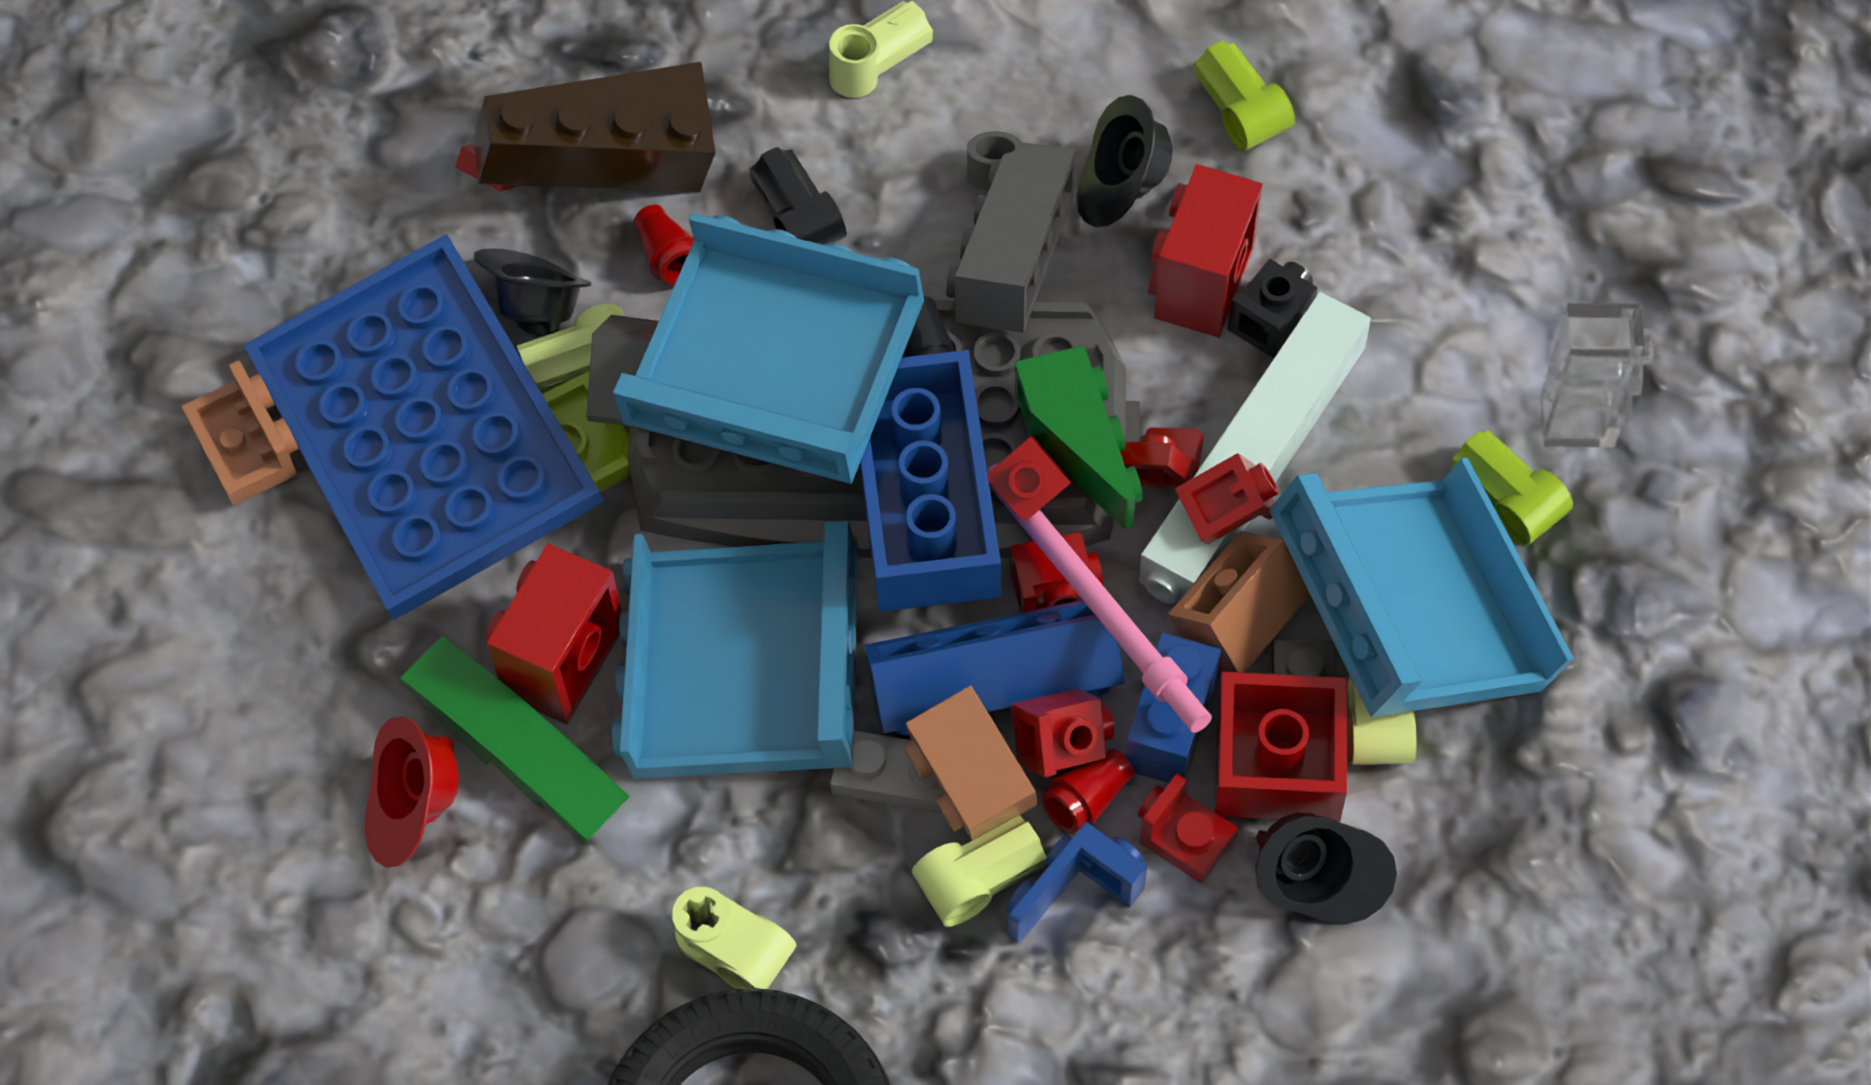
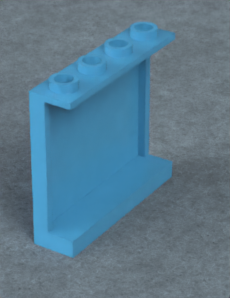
[613,213,924,484]
[1269,458,1574,717]
[612,521,858,779]

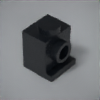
[1227,259,1318,358]

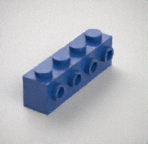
[864,600,1125,735]

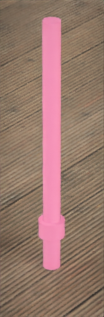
[987,463,1212,733]

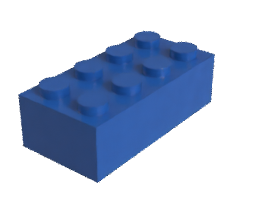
[859,350,1001,612]

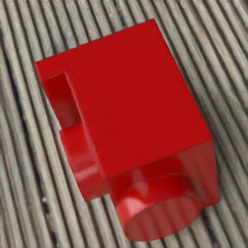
[1010,532,1103,613]
[1011,688,1115,777]

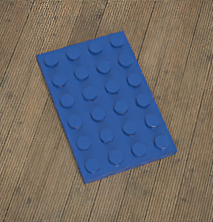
[243,234,605,620]

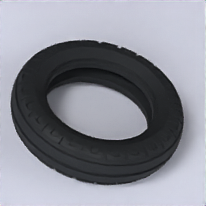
[608,988,891,1085]

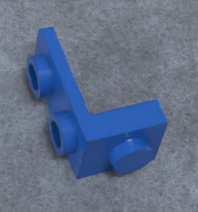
[1006,822,1147,944]

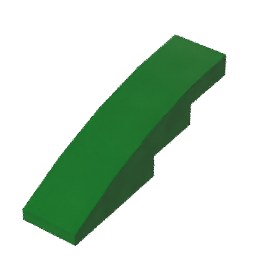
[399,636,630,844]

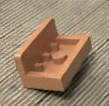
[181,360,298,506]

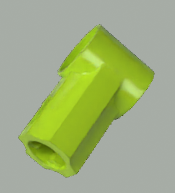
[1193,40,1295,151]
[1450,430,1573,547]

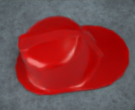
[365,716,459,868]

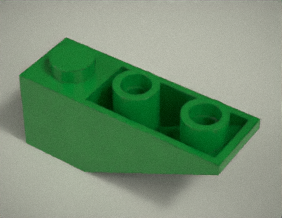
[1014,345,1143,529]

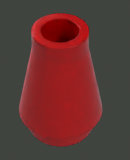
[634,204,694,286]
[1042,749,1134,834]

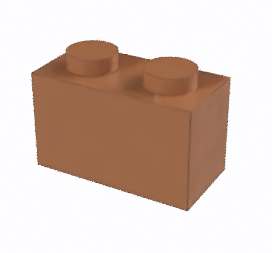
[1168,531,1310,673]
[903,685,1038,841]

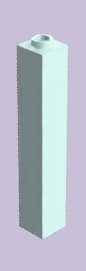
[1139,292,1371,604]

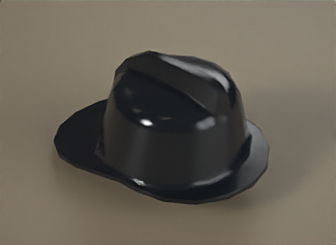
[1077,95,1173,228]
[474,248,591,337]
[1255,812,1397,924]

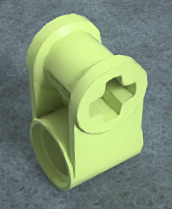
[1347,676,1416,765]
[672,887,797,989]

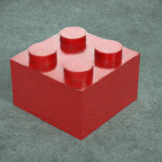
[1148,164,1263,338]
[486,543,622,725]
[1215,672,1347,822]

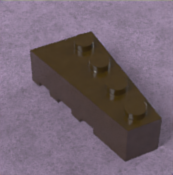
[473,62,716,192]

